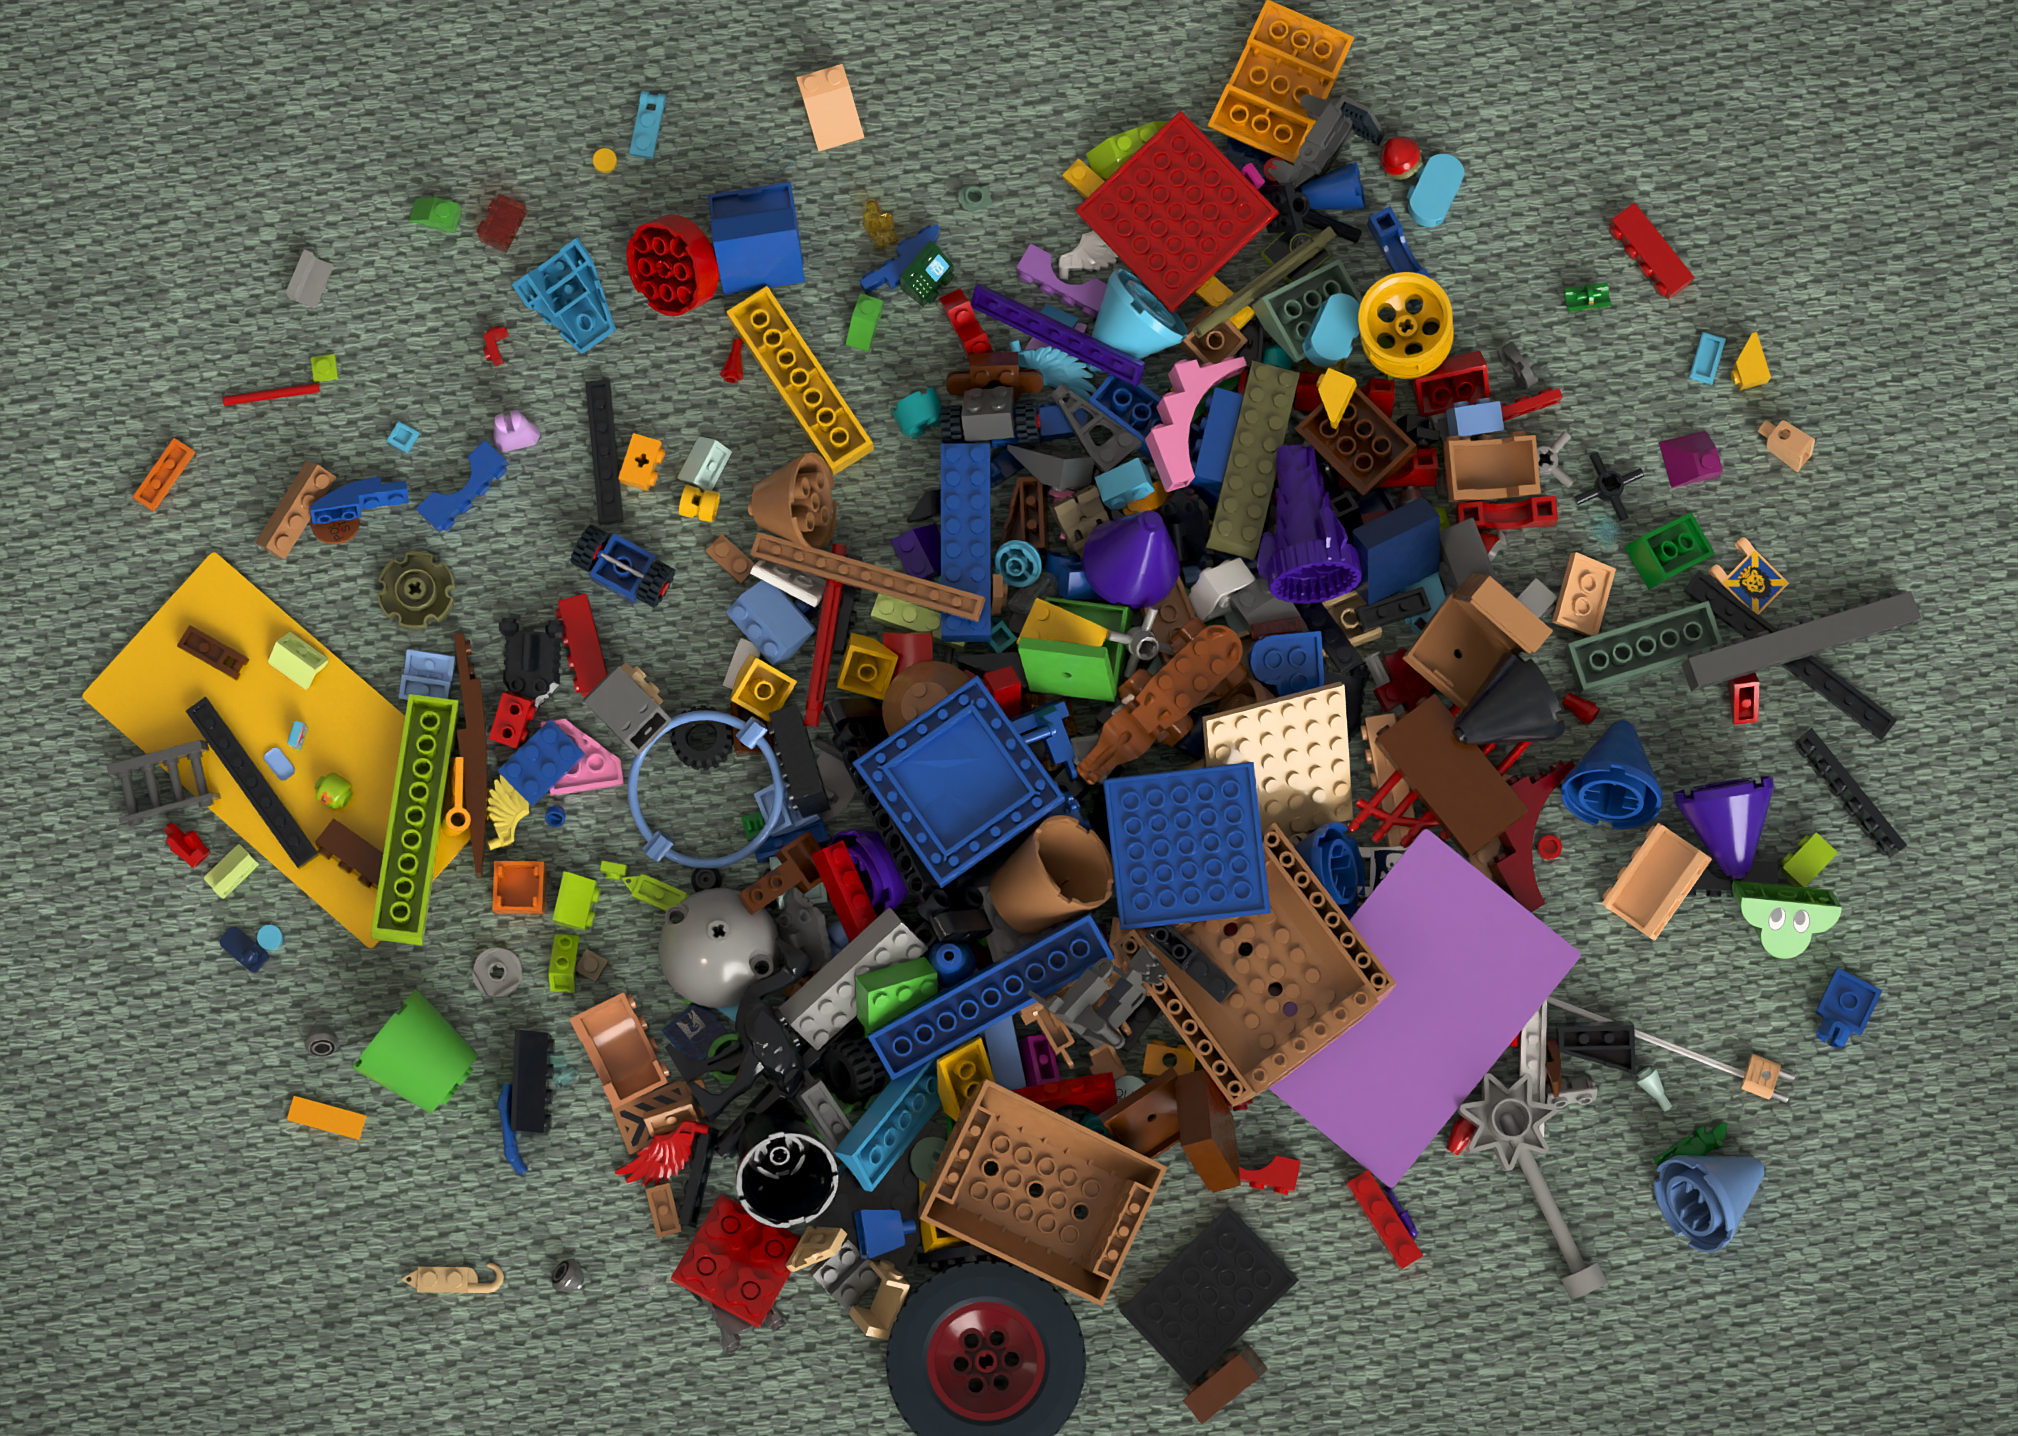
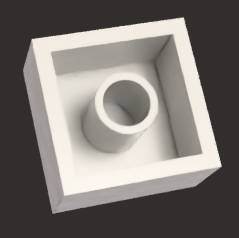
[1188,558,1256,623]

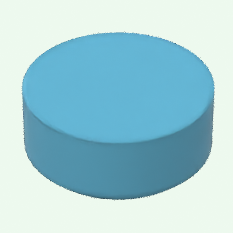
[257,925,283,950]

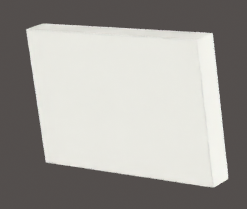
[750,559,826,607]

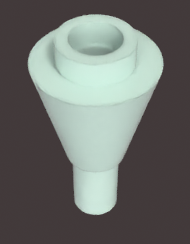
[1635,1067,1672,1112]

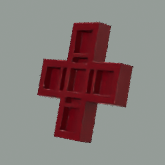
[1373,648,1436,713]

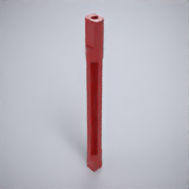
[804,544,848,728]

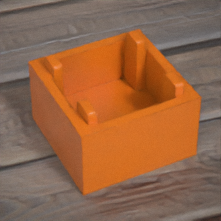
[492,861,547,914]

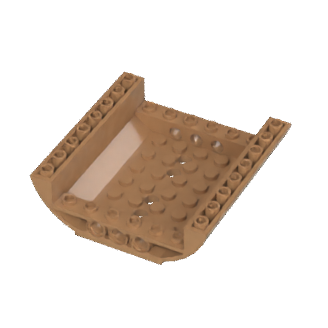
[1113,822,1397,1107]

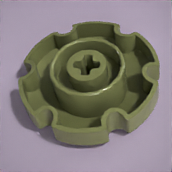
[377,551,456,630]

